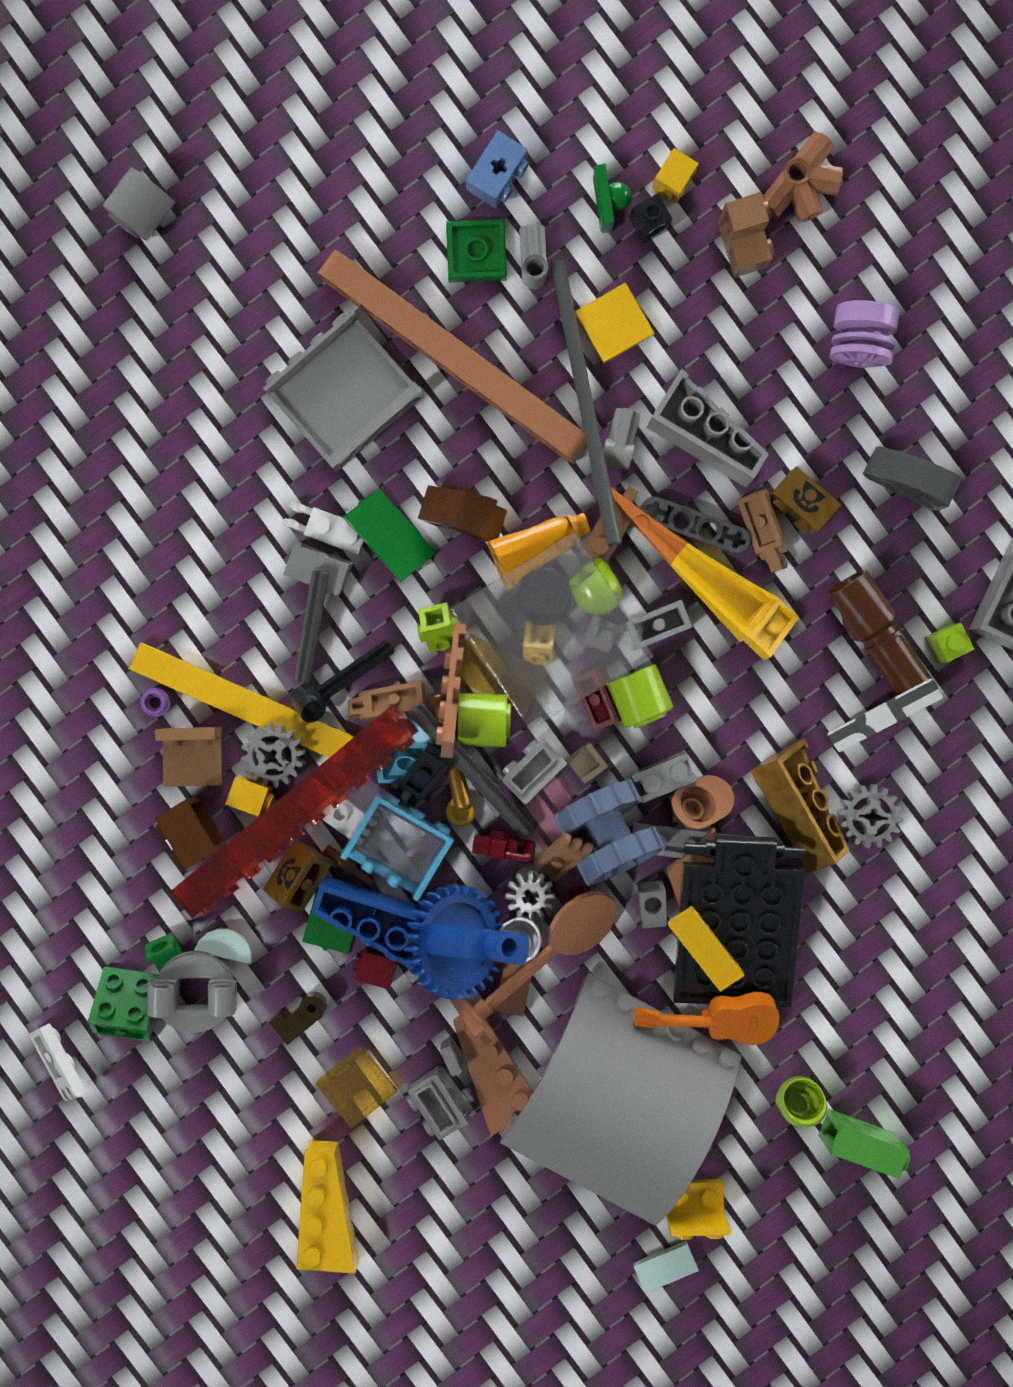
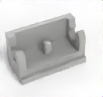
[283,542,354,596]

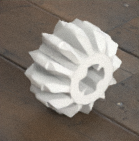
[505,870,555,921]

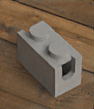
[623,600,692,650]
[629,751,698,803]

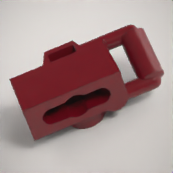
[472,829,536,863]

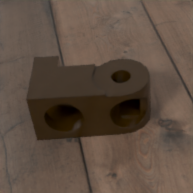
[269,991,327,1045]

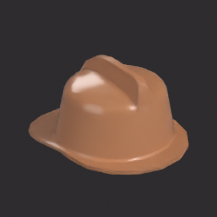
[671,775,734,829]

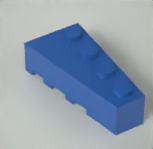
[312,875,422,971]

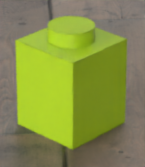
[925,623,974,663]

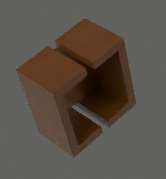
[155,795,228,870]

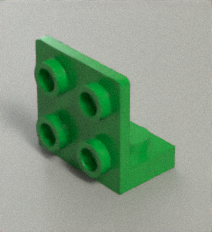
[88,967,158,1042]

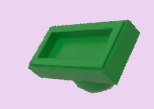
[593,164,632,233]

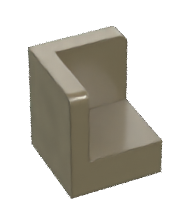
[566,742,608,784]

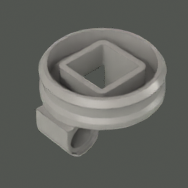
[147,951,237,1033]

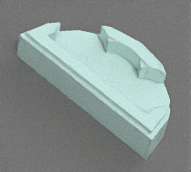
[194,927,253,965]

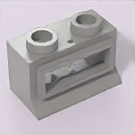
[501,739,568,806]
[406,1066,470,1141]

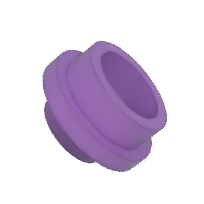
[140,688,171,717]

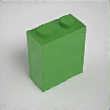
[818,1109,910,1179]

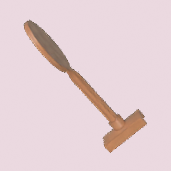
[449,891,617,1049]

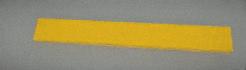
[129,642,355,764]

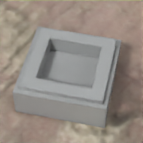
[440,1039,463,1077]

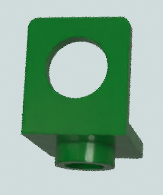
[145,932,183,973]

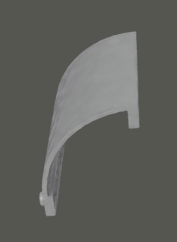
[500,973,742,1226]

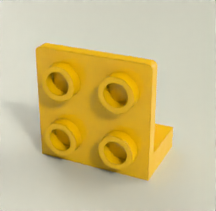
[665,1179,731,1240]

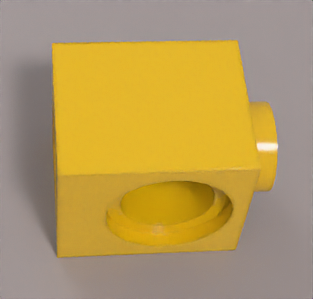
[652,148,699,204]
[225,775,275,817]

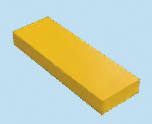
[668,906,745,992]

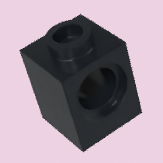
[629,193,672,244]

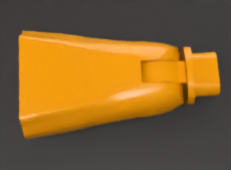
[487,513,590,591]

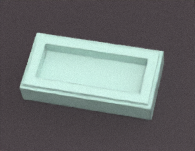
[633,1240,699,1293]

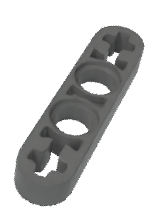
[641,497,750,555]

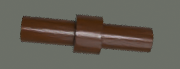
[322,844,375,888]

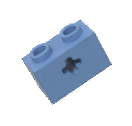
[466,130,529,209]

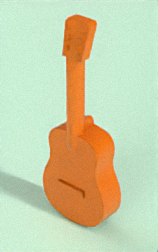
[633,992,780,1045]

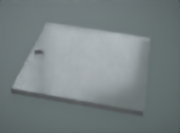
[451,531,653,730]

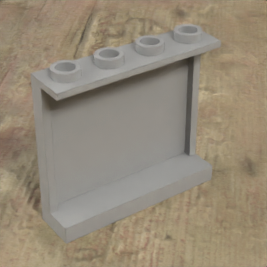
[263,310,424,473]

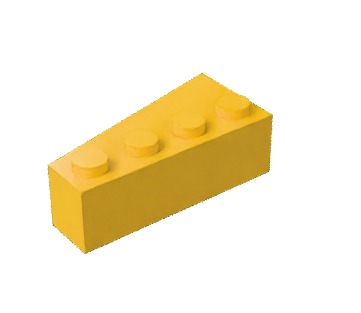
[296,1140,359,1274]

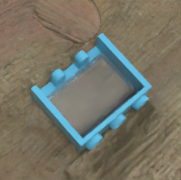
[340,792,454,901]

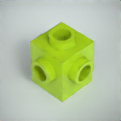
[417,602,460,653]

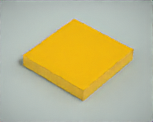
[575,282,654,364]

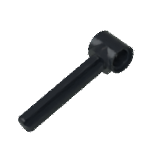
[290,640,395,723]

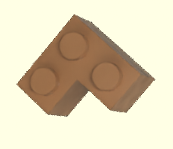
[717,192,775,278]

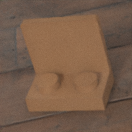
[155,727,223,787]

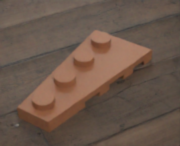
[436,623,466,758]
[453,1016,533,1136]

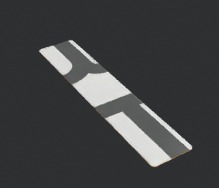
[828,679,943,752]

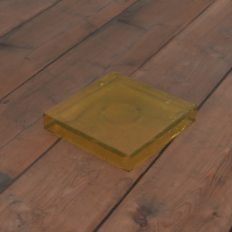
[315,1044,398,1129]

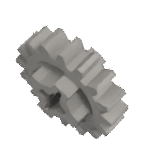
[241,722,306,787]
[837,784,903,848]

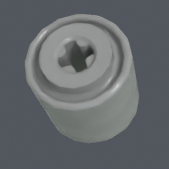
[103,167,175,241]

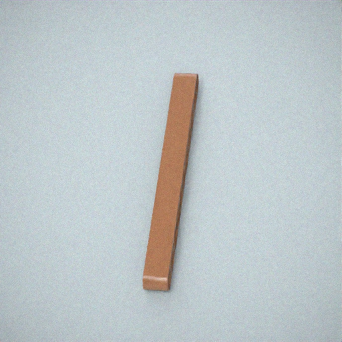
[317,250,587,464]

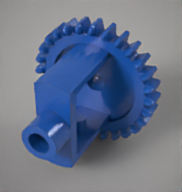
[404,885,529,1000]

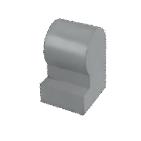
[636,880,667,929]

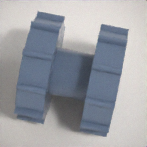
[553,778,665,886]

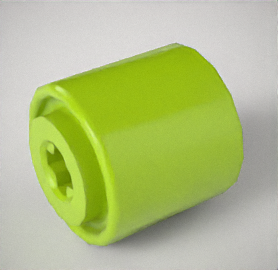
[607,663,674,728]
[458,693,511,747]

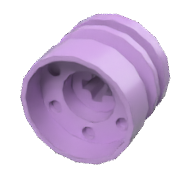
[829,300,900,368]

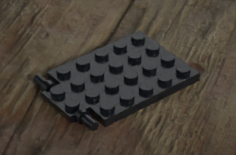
[673,835,806,1007]

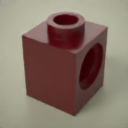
[352,946,398,990]

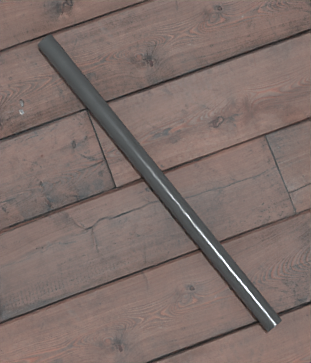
[550,260,622,546]

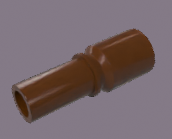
[828,569,938,696]

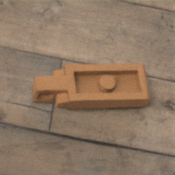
[580,486,639,563]
[737,489,788,573]

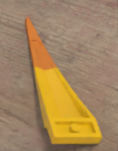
[611,487,799,661]

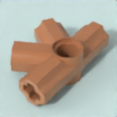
[762,131,843,223]

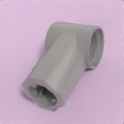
[519,224,548,290]
[603,408,640,471]

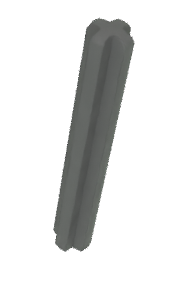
[294,568,329,683]

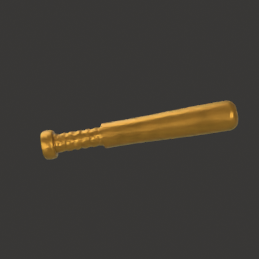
[429,694,472,811]

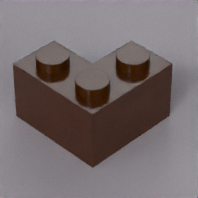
[417,483,507,542]

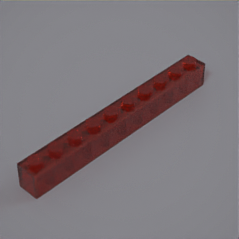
[170,704,419,919]

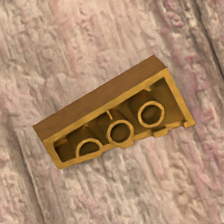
[751,737,849,873]

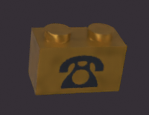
[769,466,841,535]
[263,839,333,914]

